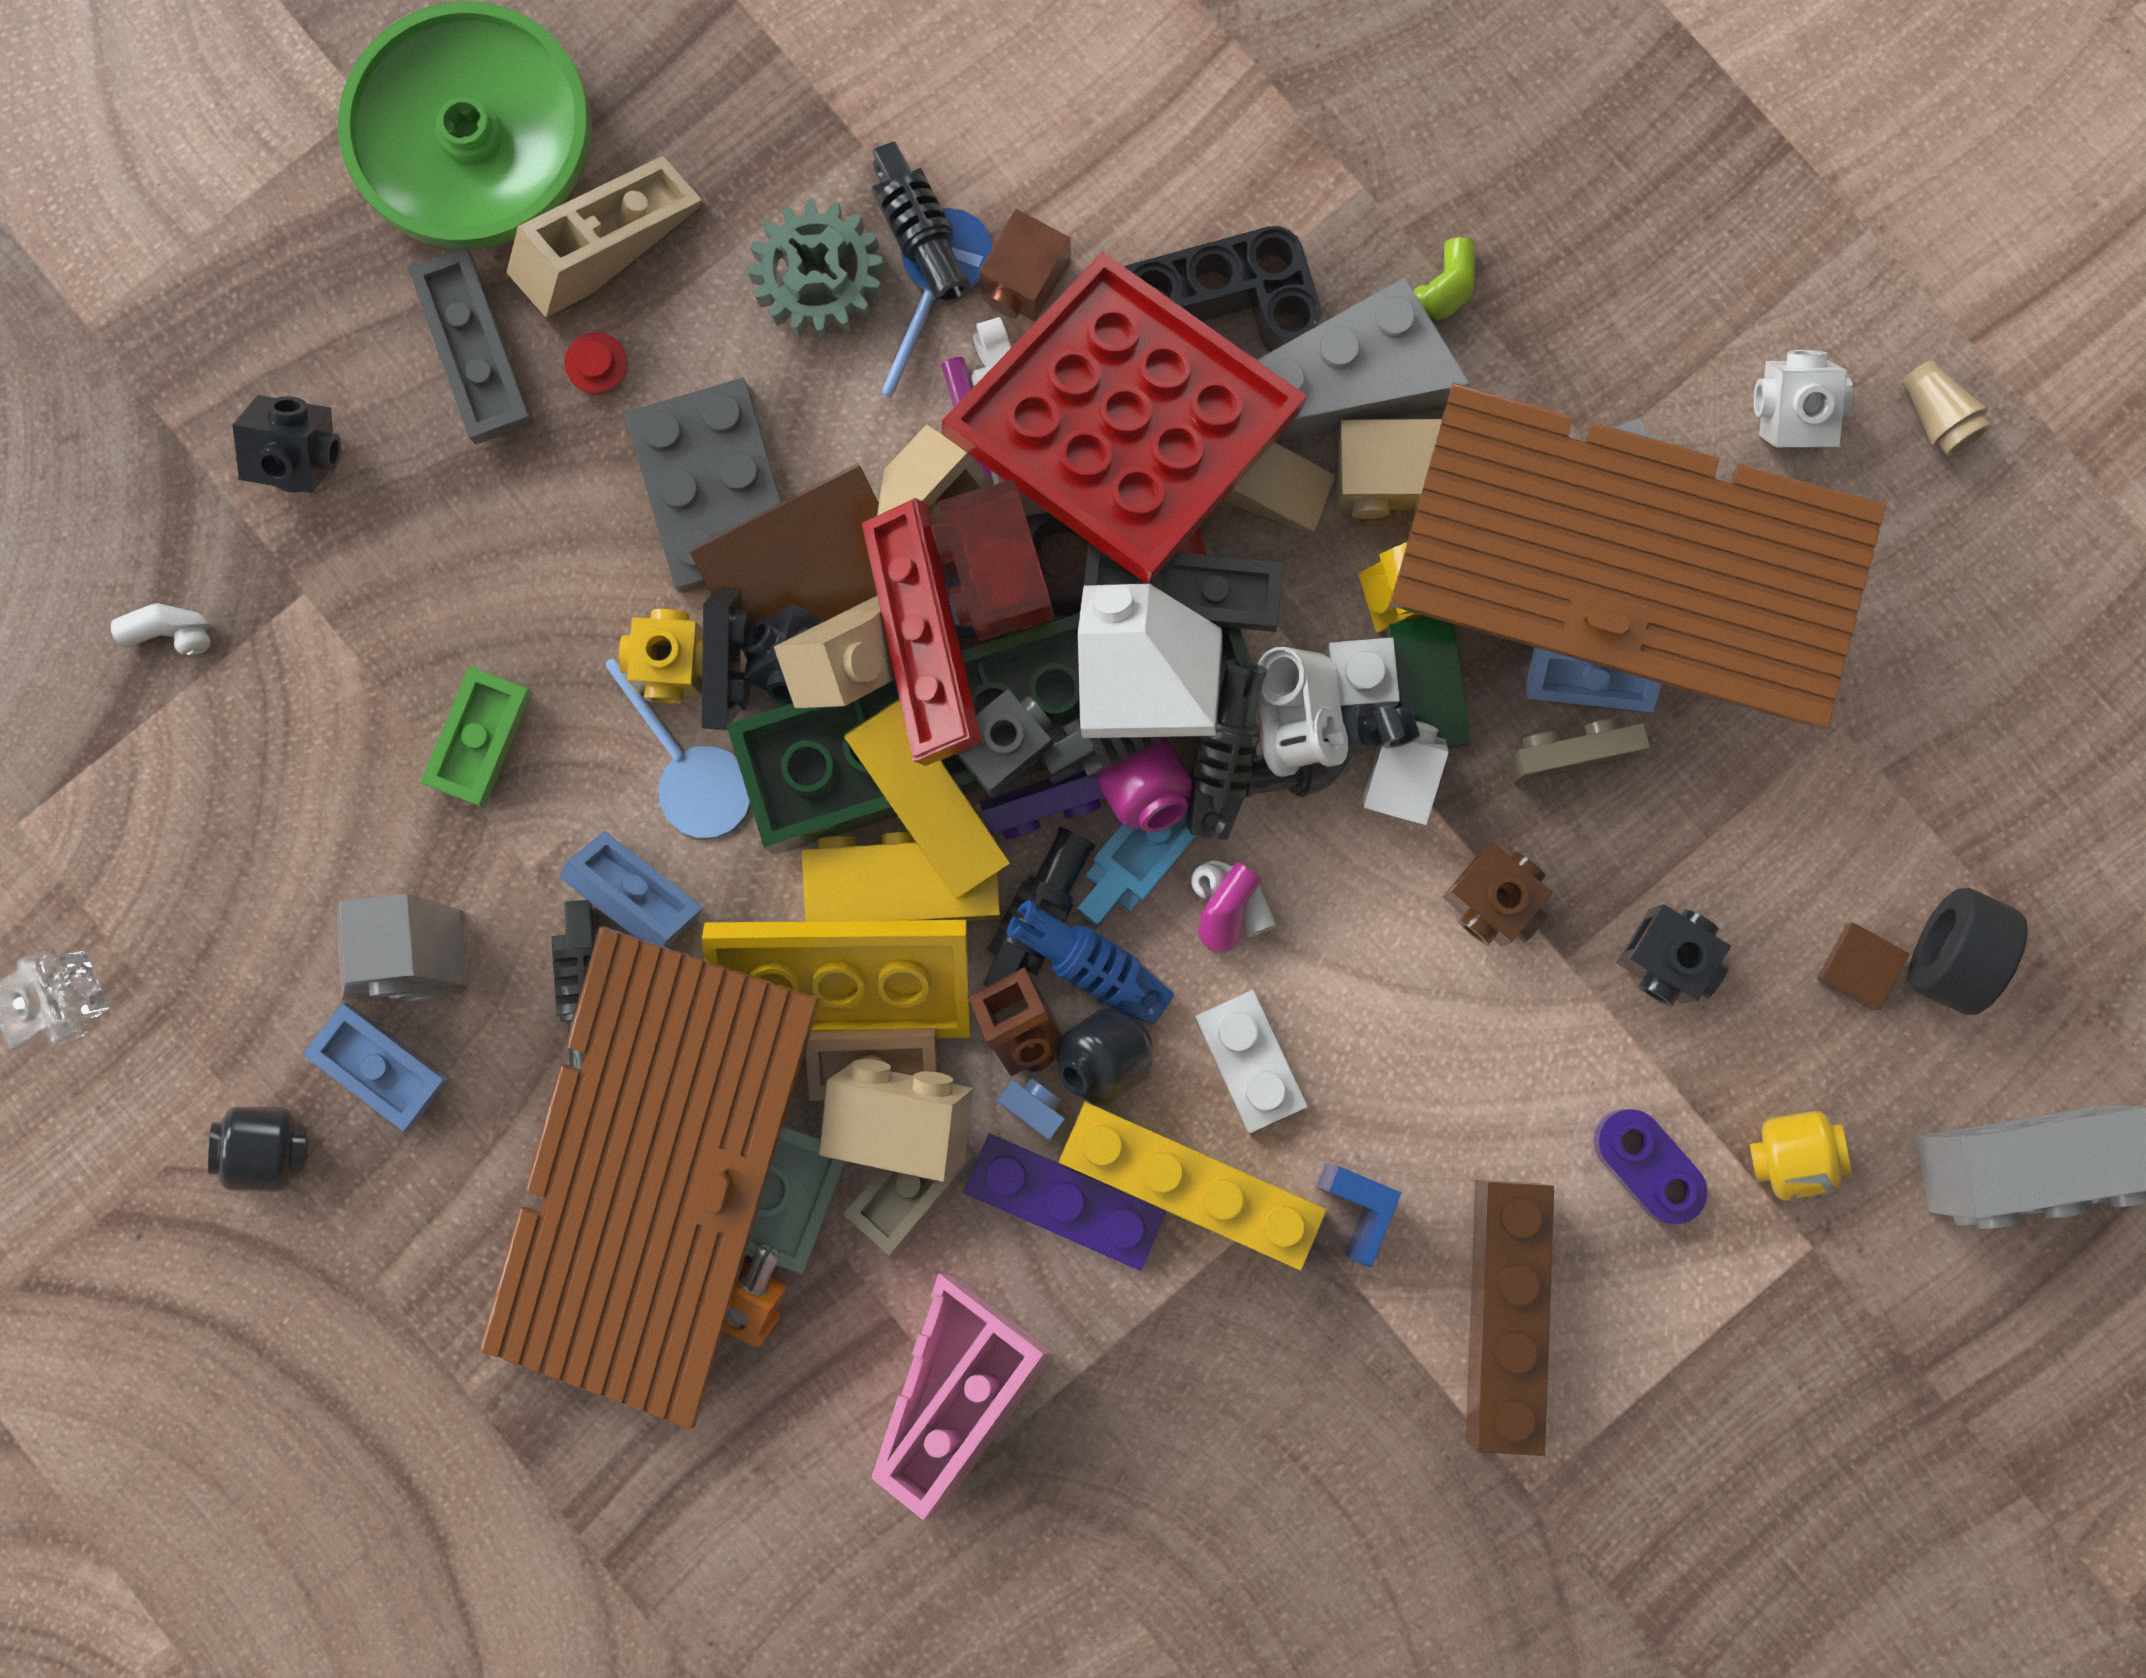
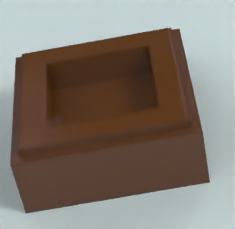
[1817,922,1910,1010]

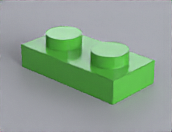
[420,666,533,809]

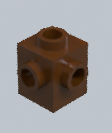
[1442,842,1553,946]

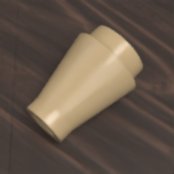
[1901,360,1992,457]

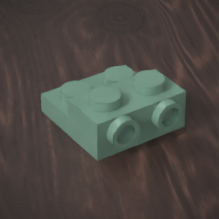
[746,1125,845,1274]

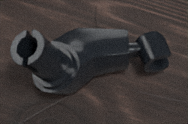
[1245,704,1420,798]

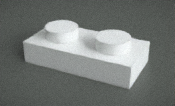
[1194,990,1307,1134]

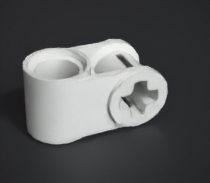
[1258,647,1348,777]

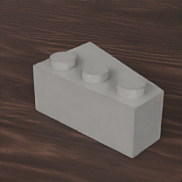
[1257,277,1470,442]
[336,894,468,1002]

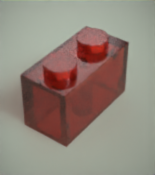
[931,479,1055,641]

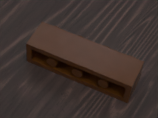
[1466,1180,1554,1456]

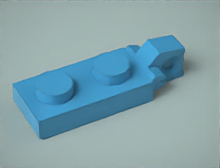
[1077,802,1197,928]

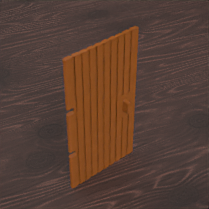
[1389,382,1886,730]
[479,926,820,1430]

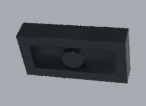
[702,588,751,730]

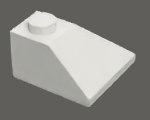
[1078,584,1223,738]

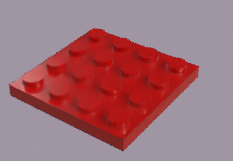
[941,252,1307,584]

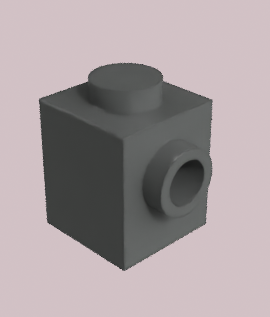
[955,689,1053,799]

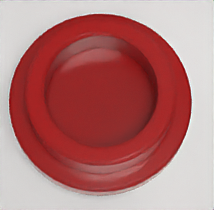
[564,332,628,395]

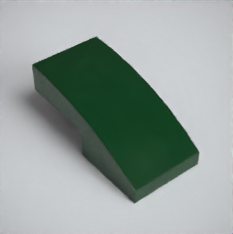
[1386,617,1470,749]

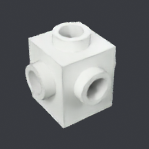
[1754,350,1853,448]

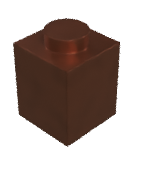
[979,209,1071,322]

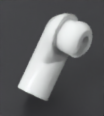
[1191,860,1277,938]

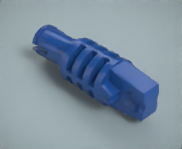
[1007,900,1174,1025]

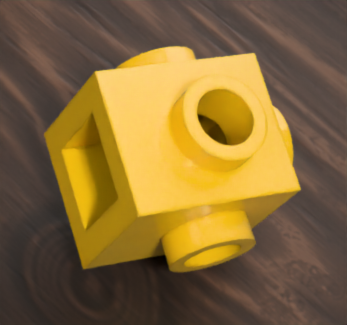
[619,609,703,704]

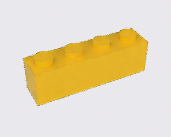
[1059,1102,1327,1271]

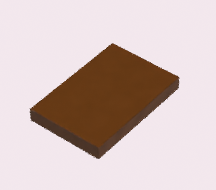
[689,463,879,659]

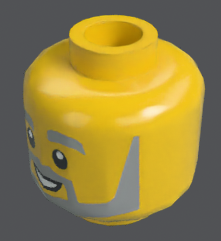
[1750,1111,1852,1201]

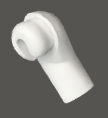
[111,603,211,655]

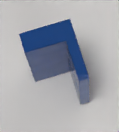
[1316,1163,1401,1268]

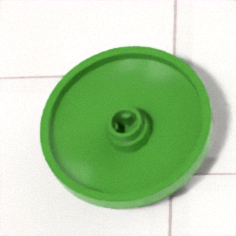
[338,1,592,249]

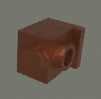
[967,967,1062,1077]

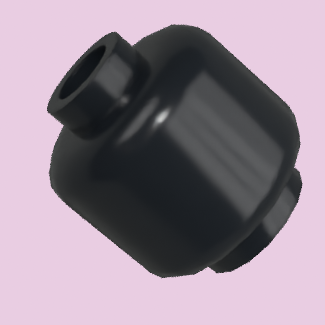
[1057,1009,1152,1104]
[208,1107,307,1192]

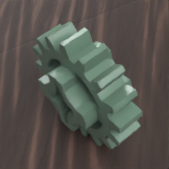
[748,200,885,340]

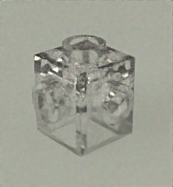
[0,948,110,1050]

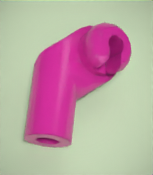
[1198,862,1262,953]

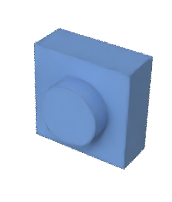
[997,1077,1066,1140]

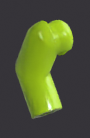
[1413,237,1475,321]

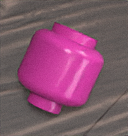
[1097,738,1192,833]

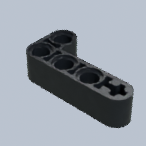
[1124,226,1321,352]

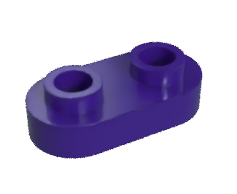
[1594,1109,1707,1224]

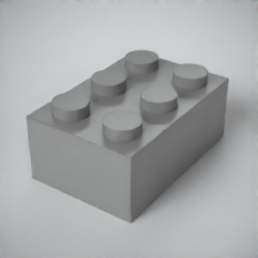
[1914,1105,2146,1229]

